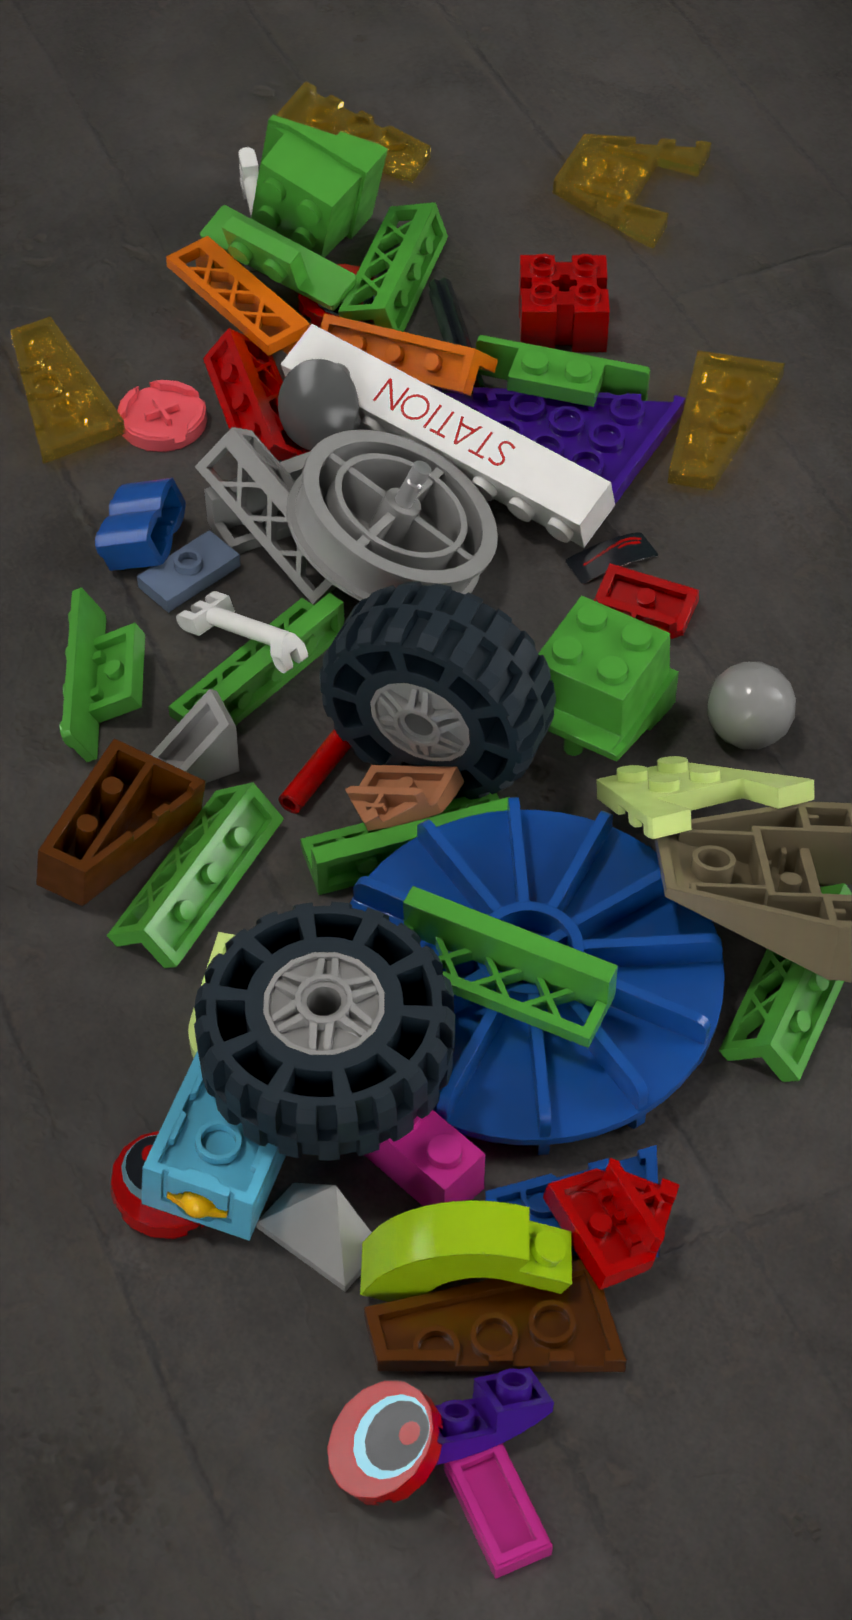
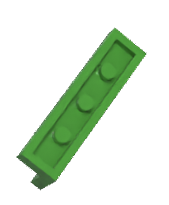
[338,202,448,332]
[168,593,344,725]
[107,782,284,969]
[300,793,510,895]
[719,883,852,1082]
[403,886,618,1048]

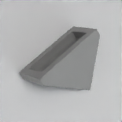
[150,689,240,783]
[256,1183,372,1292]

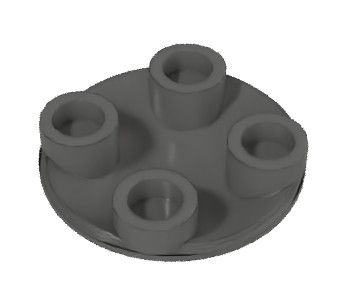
[278,359,361,450]

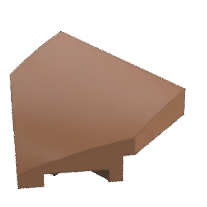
[345,765,464,831]

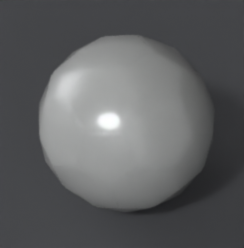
[707,662,796,749]

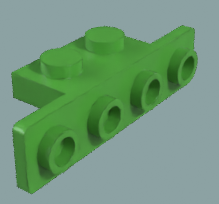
[200,205,357,311]
[476,335,650,407]
[60,587,145,762]

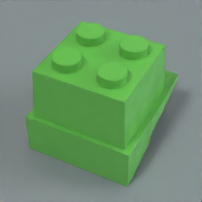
[251,115,388,258]
[538,595,679,762]

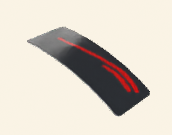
[565,532,658,584]

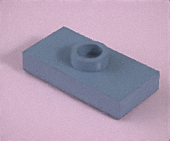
[137,530,241,613]

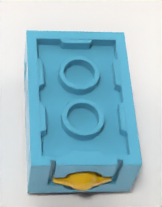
[141,1051,286,1241]

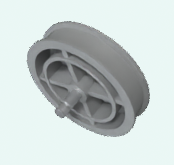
[286,430,498,601]

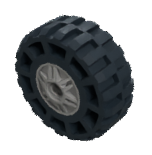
[319,582,556,800]
[194,901,455,1160]

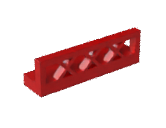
[203,328,311,461]

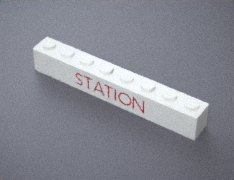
[281,324,615,548]

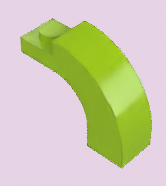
[360,1201,572,1302]

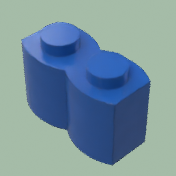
[95,478,186,571]

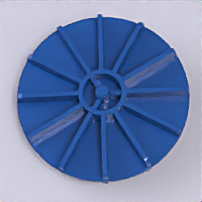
[350,797,725,1155]

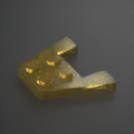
[553,134,711,248]

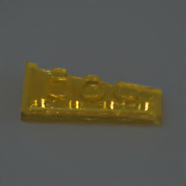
[276,81,430,182]
[10,316,125,464]
[668,350,785,490]

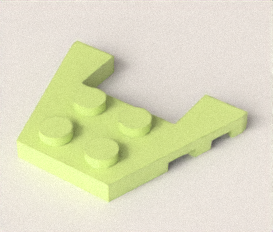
[596,756,814,839]

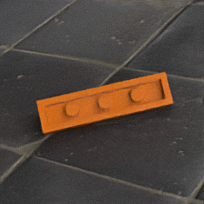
[166,236,310,356]
[321,313,498,396]

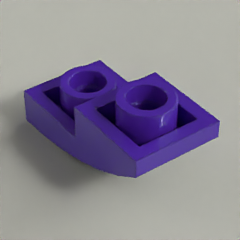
[435,1367,554,1465]

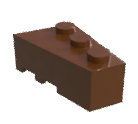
[36,738,206,907]

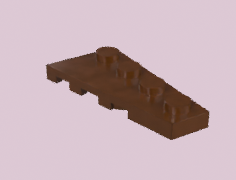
[364,1259,627,1372]

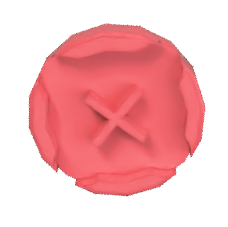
[117,380,207,452]

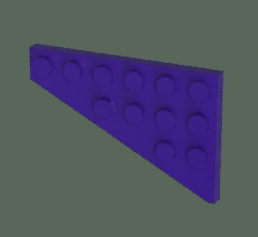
[432,387,686,504]

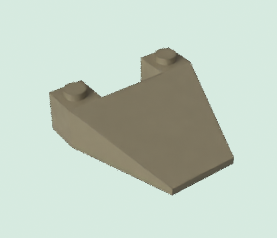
[654,801,852,983]

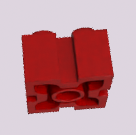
[519,254,610,352]

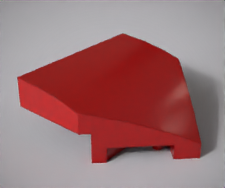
[594,563,699,639]
[543,1158,680,1290]

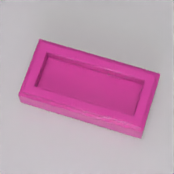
[444,1443,553,1579]

